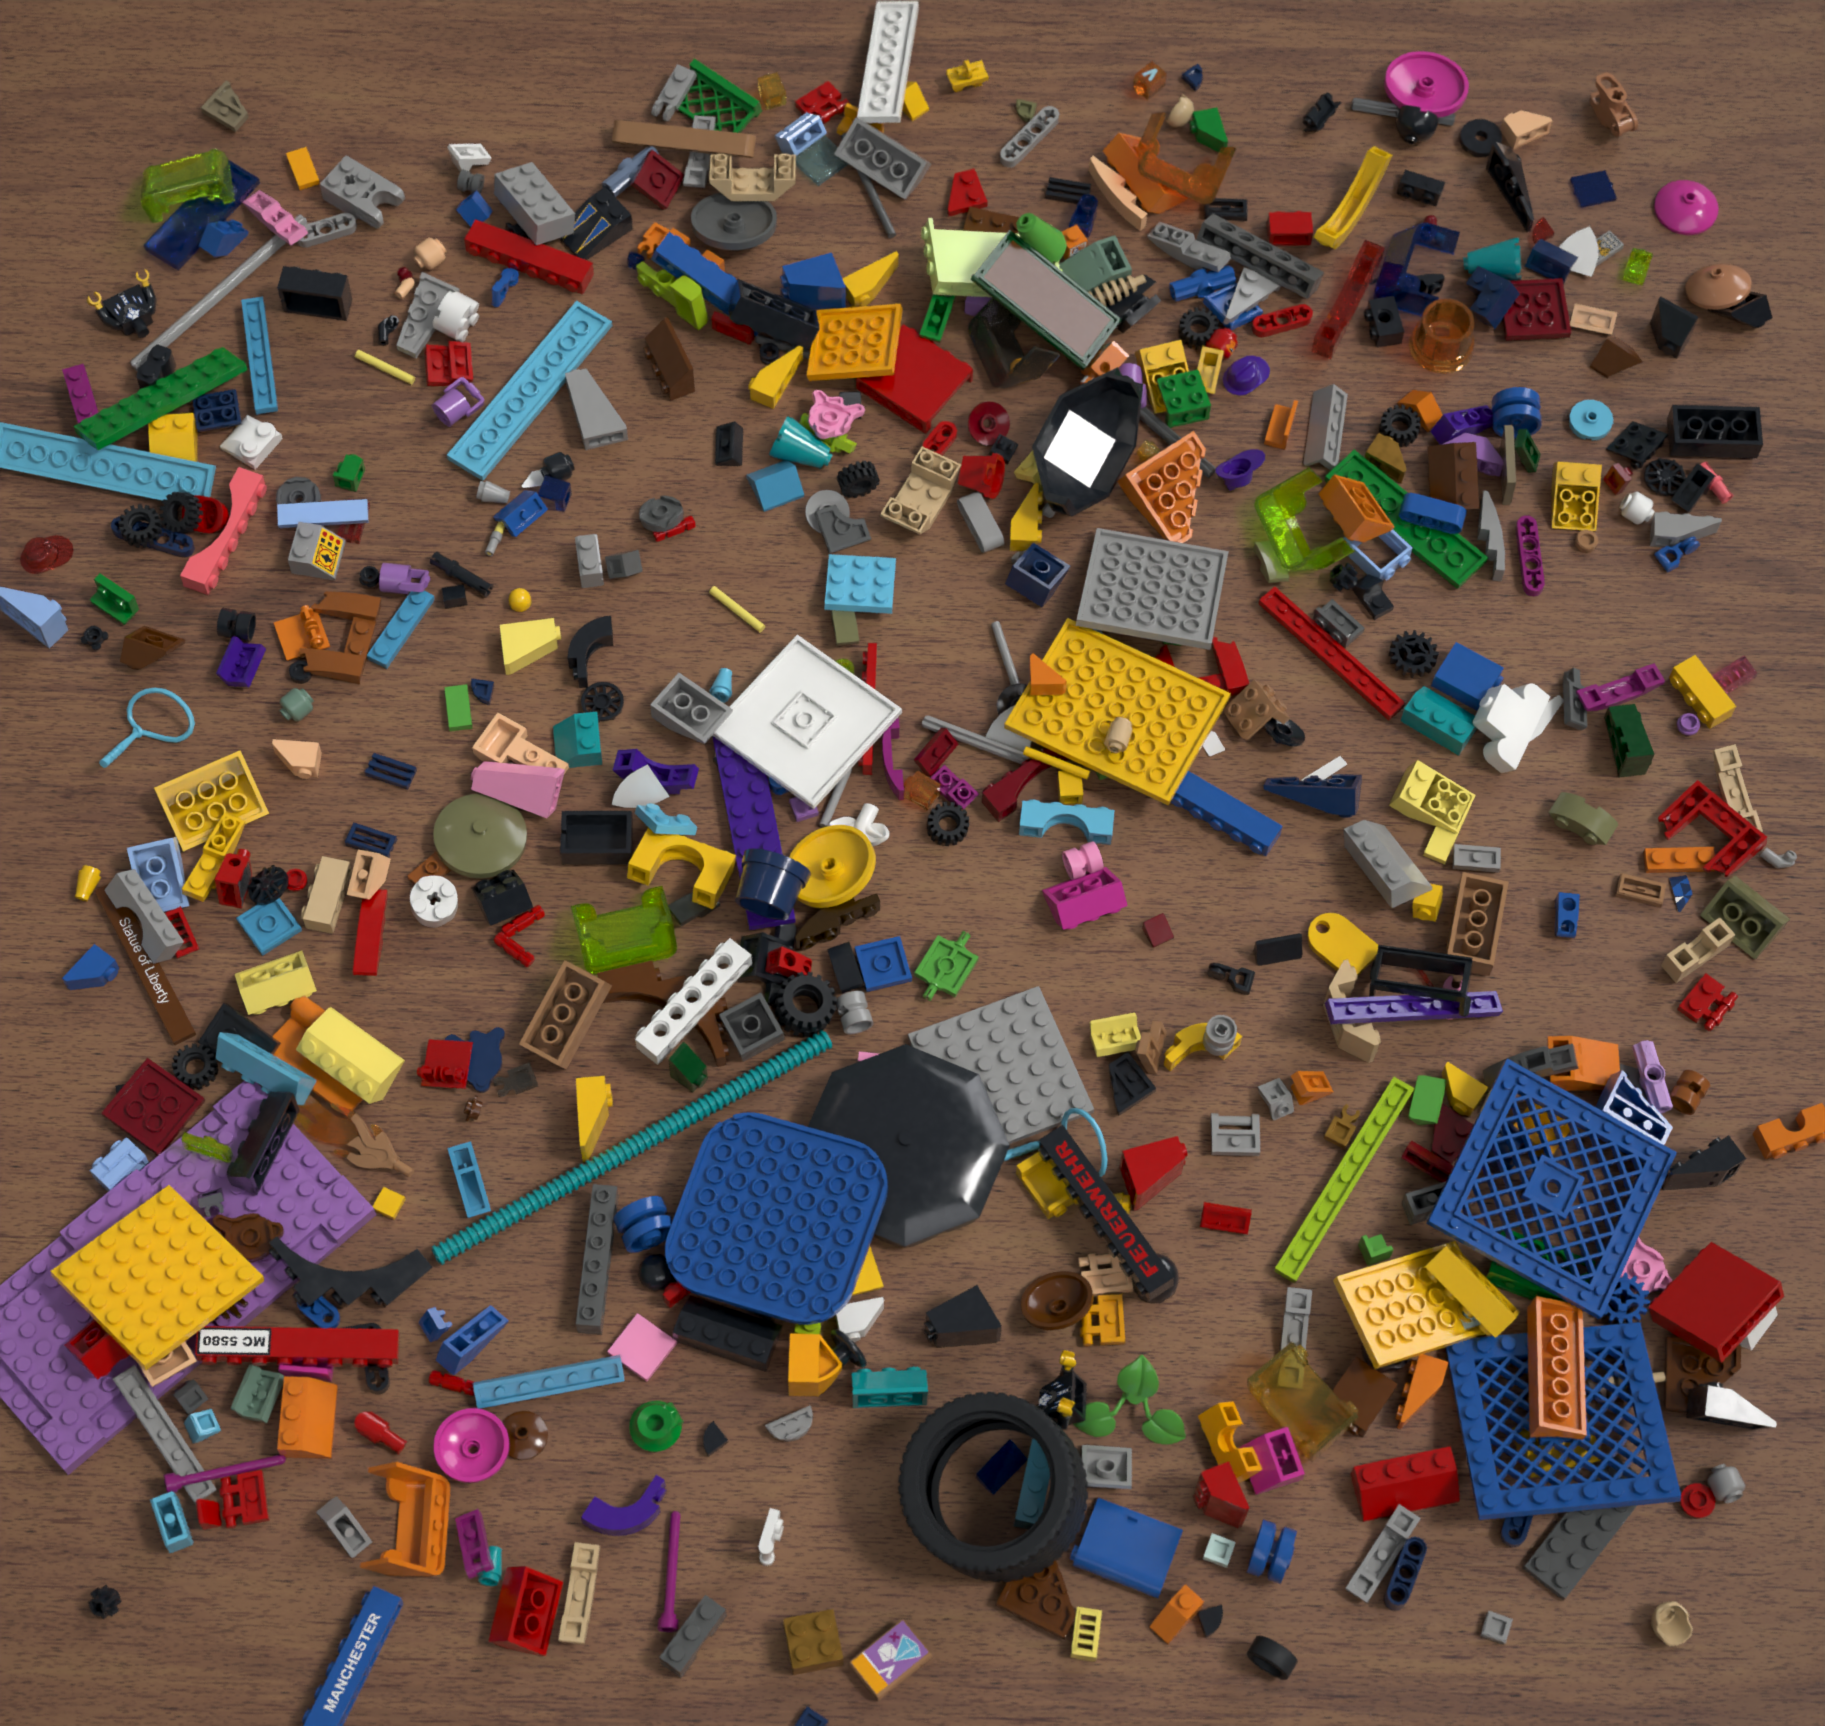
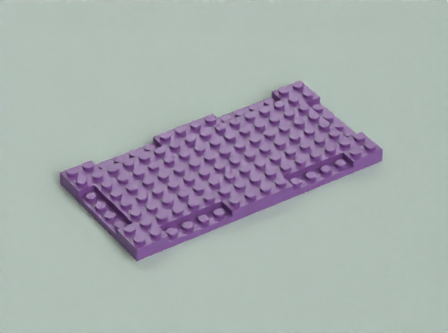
[0,1080,376,1475]

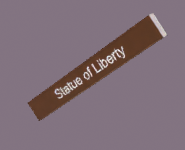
[95,884,196,1045]

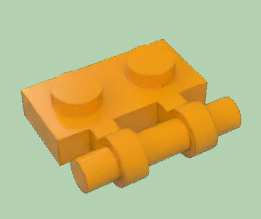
[1080,1294,1125,1346]

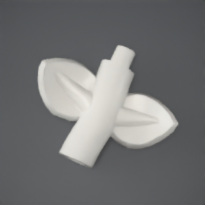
[827,803,889,846]

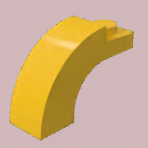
[1164,1023,1242,1071]

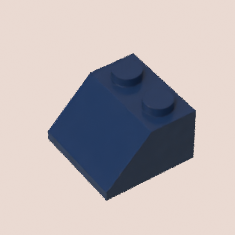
[1005,542,1071,607]

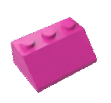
[1042,867,1128,930]

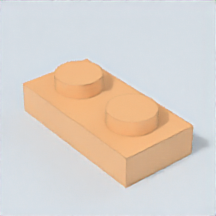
[1570,303,1617,335]

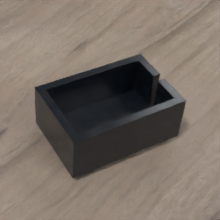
[277,266,353,321]
[560,811,633,865]

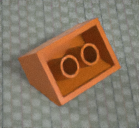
[1319,474,1394,543]
[277,1377,338,1459]

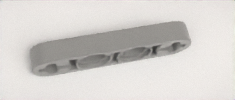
[1000,106,1059,168]

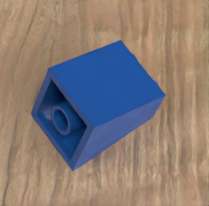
[780,252,846,310]

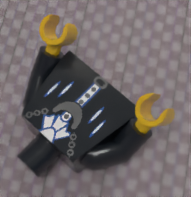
[87,269,157,338]
[1035,1350,1087,1430]

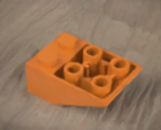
[1546,1036,1620,1091]

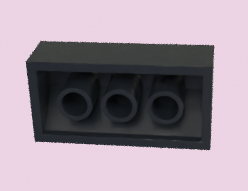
[728,278,820,350]
[226,1092,300,1195]
[673,1295,783,1372]

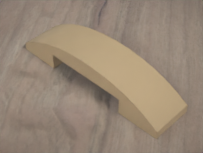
[1713,744,1763,832]
[559,1542,600,1645]

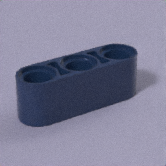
[1383,1537,1427,1611]

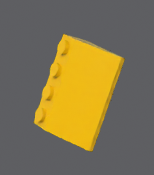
[154,750,269,851]

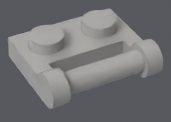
[1210,1113,1260,1156]

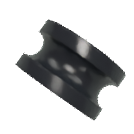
[760,343,779,365]

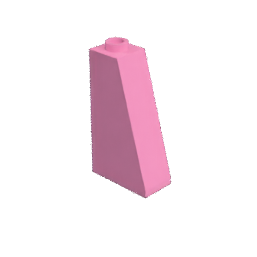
[471,761,565,818]

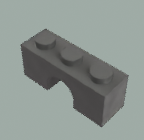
[659,1595,727,1678]

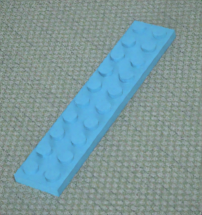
[447,301,612,481]
[0,422,216,505]

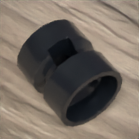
[217,608,256,642]

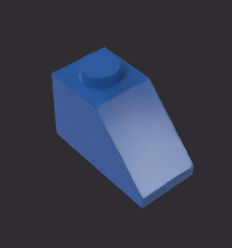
[62,944,120,990]

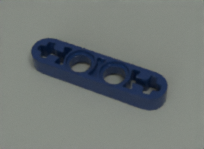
[111,516,195,558]

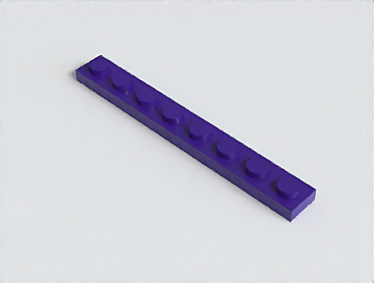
[1324,991,1503,1024]

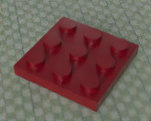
[1503,278,1572,341]
[101,1058,205,1156]

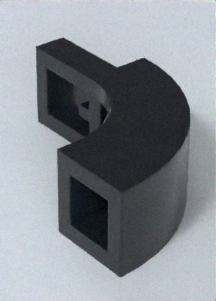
[568,615,613,688]

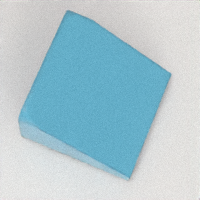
[184,1409,221,1443]

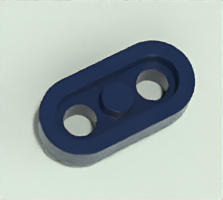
[1500,1515,1533,1547]

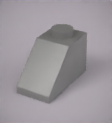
[316,1496,372,1558]

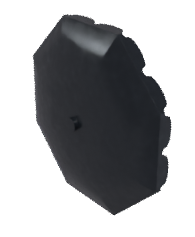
[808,1044,1010,1248]

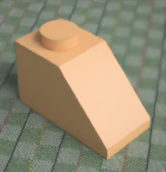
[1500,110,1552,149]
[272,739,322,779]
[347,850,391,899]

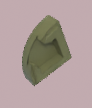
[1016,99,1037,123]

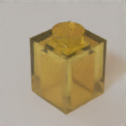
[758,72,786,110]

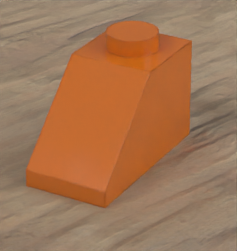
[1149,1584,1204,1645]

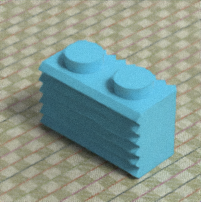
[150,1491,193,1553]

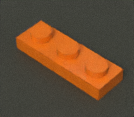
[1643,847,1715,873]

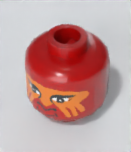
[1206,328,1238,360]

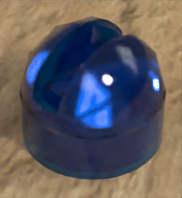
[627,252,645,270]

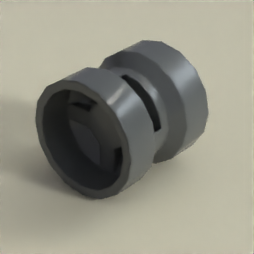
[457,169,485,194]

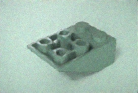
[1059,235,1132,295]

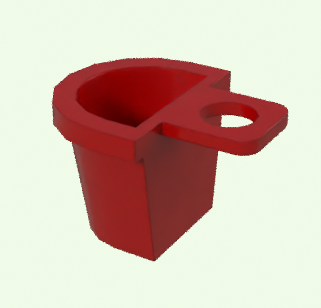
[958,453,1005,499]

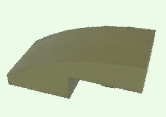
[1253,541,1289,583]
[831,610,859,646]

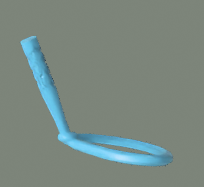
[99,687,195,768]
[1004,1108,1107,1177]

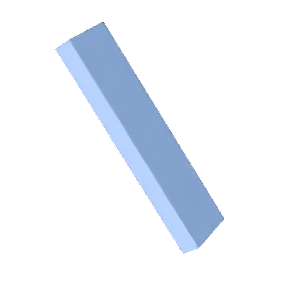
[277,499,369,528]

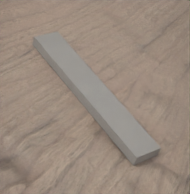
[113,1365,217,1505]

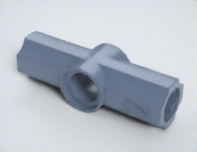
[602,146,658,197]

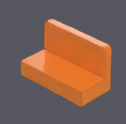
[1264,400,1298,450]

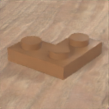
[1135,1021,1167,1075]

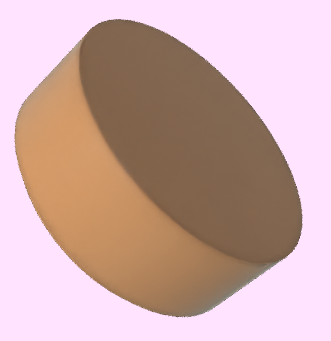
[1575,530,1598,553]

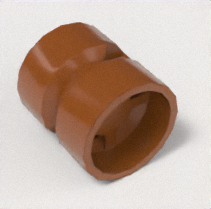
[1669,1070,1710,1115]

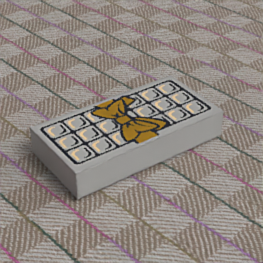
[1596,231,1624,267]

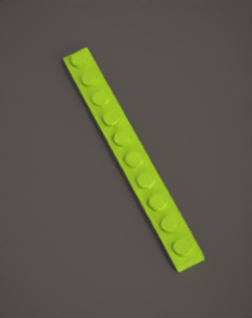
[1274,1077,1415,1283]

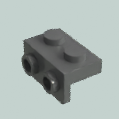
[1313,599,1365,648]

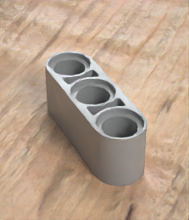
[957,491,1004,553]

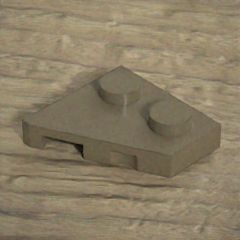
[201,80,249,132]

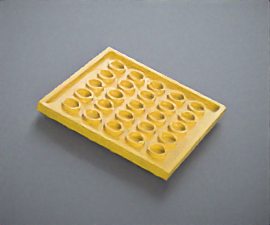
[50,1185,264,1371]

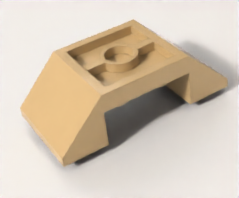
[710,154,796,201]
[880,447,961,535]
[1323,959,1381,1063]

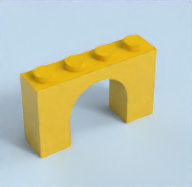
[627,827,736,909]

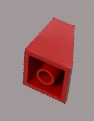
[1119,1136,1188,1211]

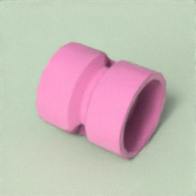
[1062,841,1103,880]

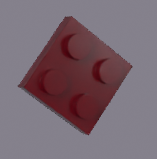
[630,150,685,210]

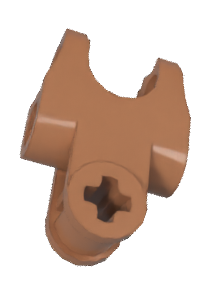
[1590,72,1638,137]

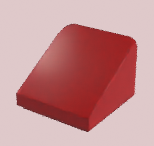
[196,1499,222,1530]

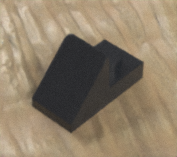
[1671,463,1716,512]
[1352,574,1394,620]

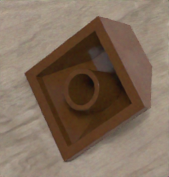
[120,626,185,670]

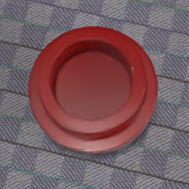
[287,869,308,892]

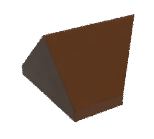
[1590,336,1643,379]

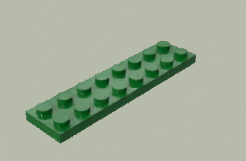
[74,347,247,450]
[1324,449,1488,589]

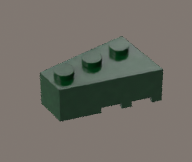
[1604,704,1655,778]

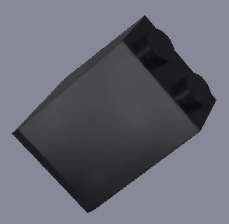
[923,1285,1002,1348]

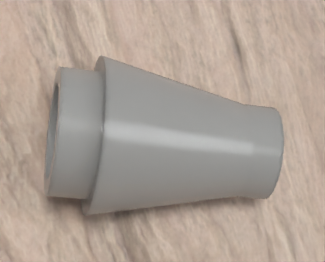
[476,480,510,504]

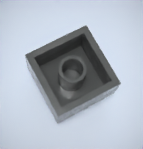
[719,993,785,1062]

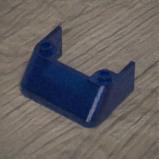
[1373,223,1460,320]

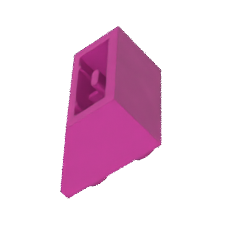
[1239,1427,1305,1495]

